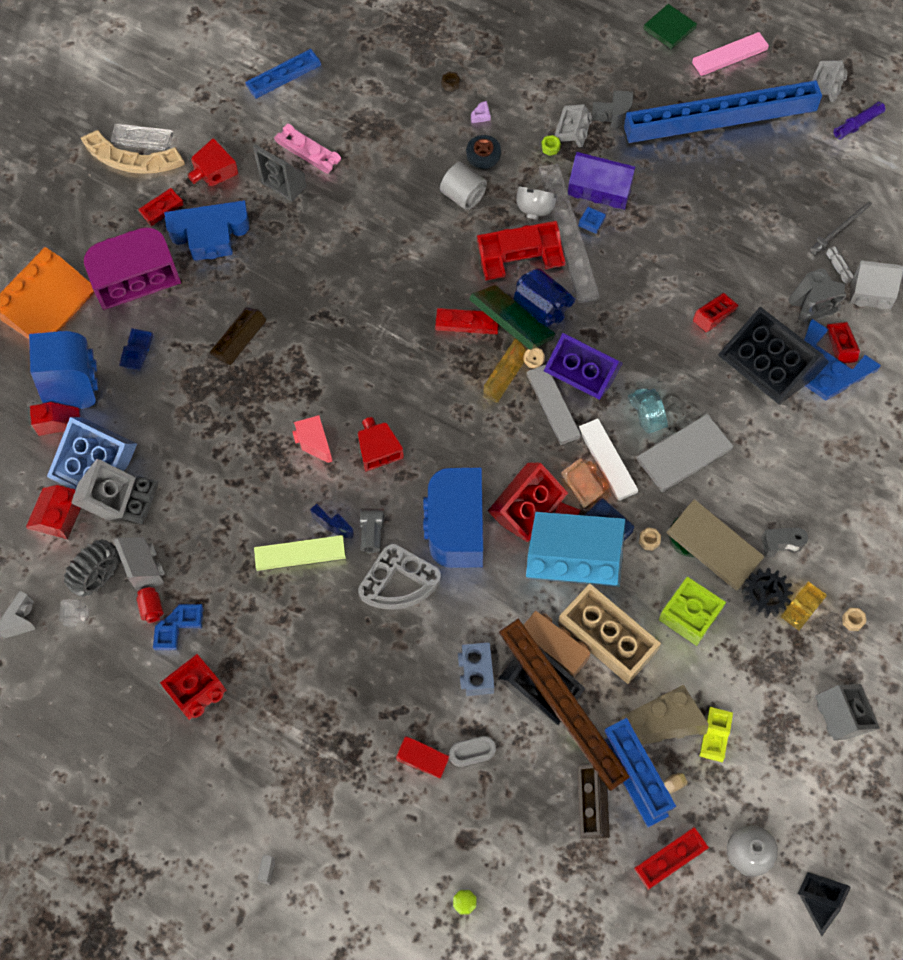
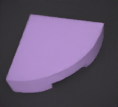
[471,101,491,124]

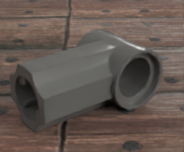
[360,508,384,553]

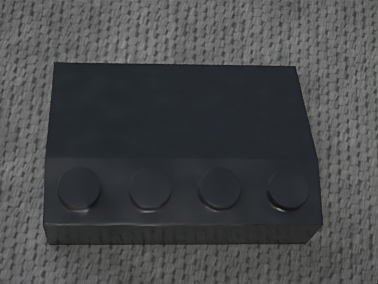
[718,306,829,405]

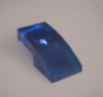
[119,328,153,370]
[310,504,354,539]

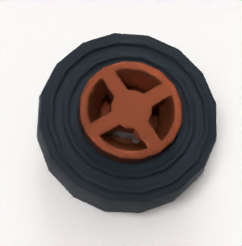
[466,135,501,169]

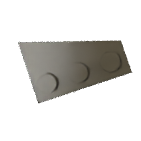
[621,684,709,745]

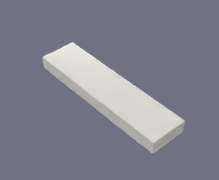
[578,419,638,501]

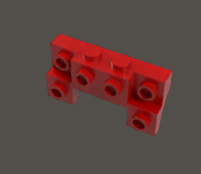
[477,221,565,281]

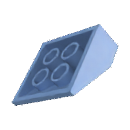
[47,417,137,490]

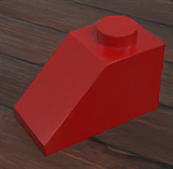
[30,402,80,436]

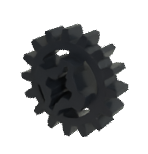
[742,568,794,618]

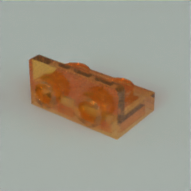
[560,458,611,509]

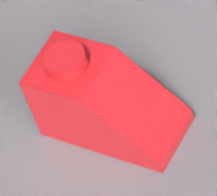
[292,415,332,463]

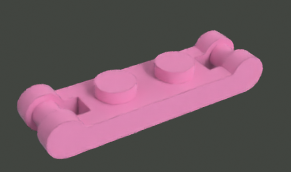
[274,124,341,174]

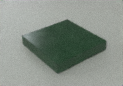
[643,3,697,50]

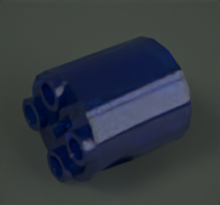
[513,268,576,327]

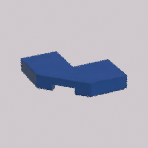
[153,604,203,650]

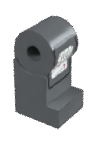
[761,528,808,558]

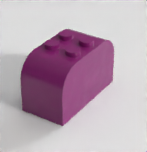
[84,228,181,311]

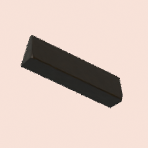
[209,307,266,365]
[577,764,610,839]

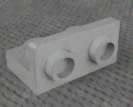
[812,61,847,102]
[555,104,592,147]

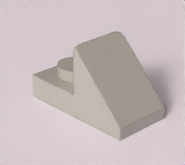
[0,591,36,638]

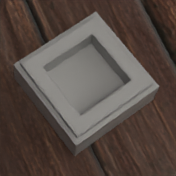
[258,855,275,885]

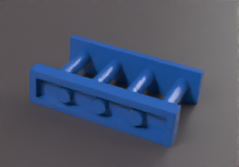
[604,718,676,828]

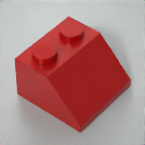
[26,485,81,540]

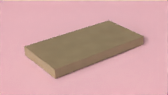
[666,499,765,591]

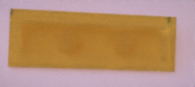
[484,339,526,403]

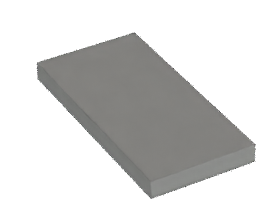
[637,414,734,493]

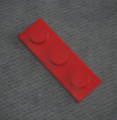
[435,308,498,335]
[634,827,709,890]

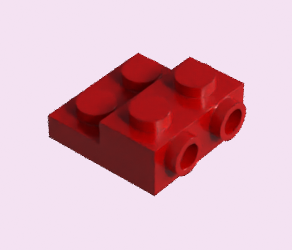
[160,654,227,720]

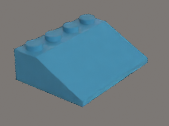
[526,512,626,587]

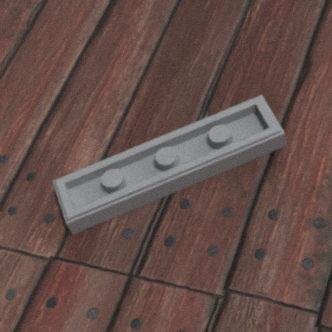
[526,364,581,445]

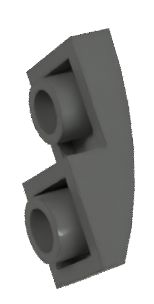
[122,476,158,524]

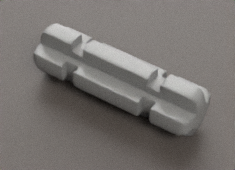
[826,246,854,283]

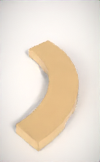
[81,130,185,174]

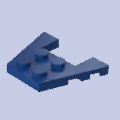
[804,319,881,401]

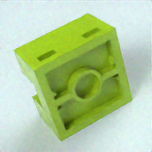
[659,577,726,646]

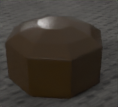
[441,72,460,92]

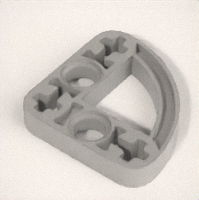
[358,544,441,609]

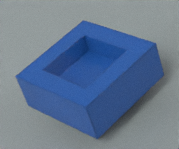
[578,207,606,234]

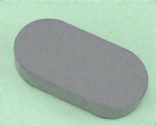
[449,736,496,767]

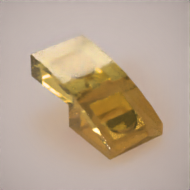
[780,581,827,631]

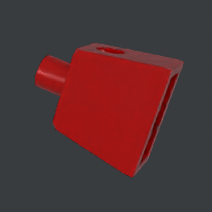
[187,138,239,186]
[358,417,404,472]

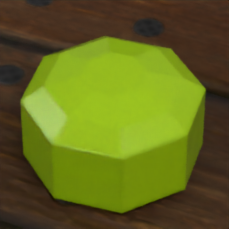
[541,135,561,156]
[453,890,476,915]

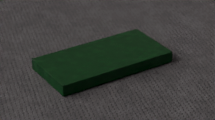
[469,285,556,350]

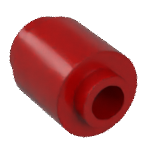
[136,587,164,623]

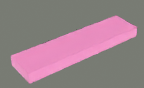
[692,32,769,76]

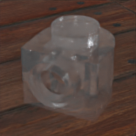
[59,600,89,627]

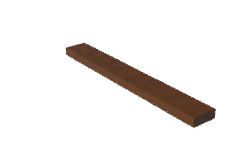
[499,618,630,791]

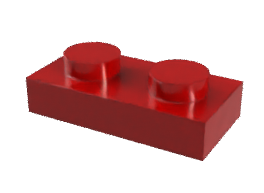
[138,188,184,227]

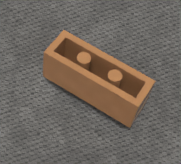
[524,611,591,677]

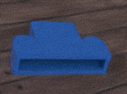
[165,200,250,260]

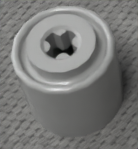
[440,162,487,210]

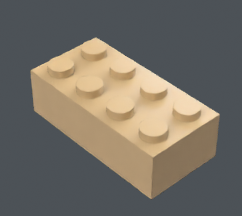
[558,583,661,684]

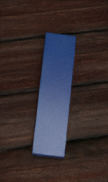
[245,49,321,99]

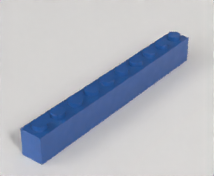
[624,80,822,143]

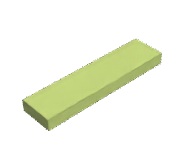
[254,535,346,571]

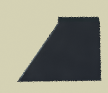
[798,872,851,936]

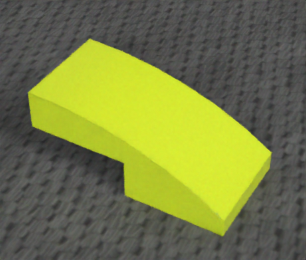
[699,707,733,763]

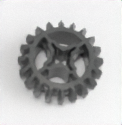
[64,539,121,597]

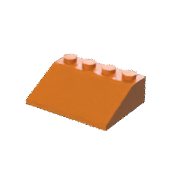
[0,247,95,339]

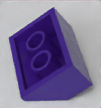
[568,152,635,210]
[544,333,623,400]

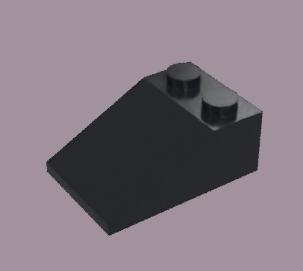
[498,647,586,725]

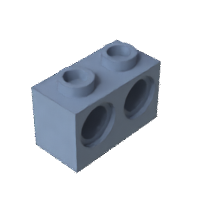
[458,642,494,696]

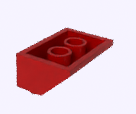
[487,463,568,542]

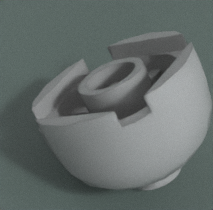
[516,186,558,220]
[727,825,778,877]

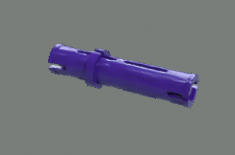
[833,101,885,140]

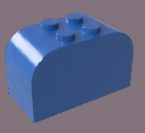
[29,331,99,409]
[423,468,483,568]

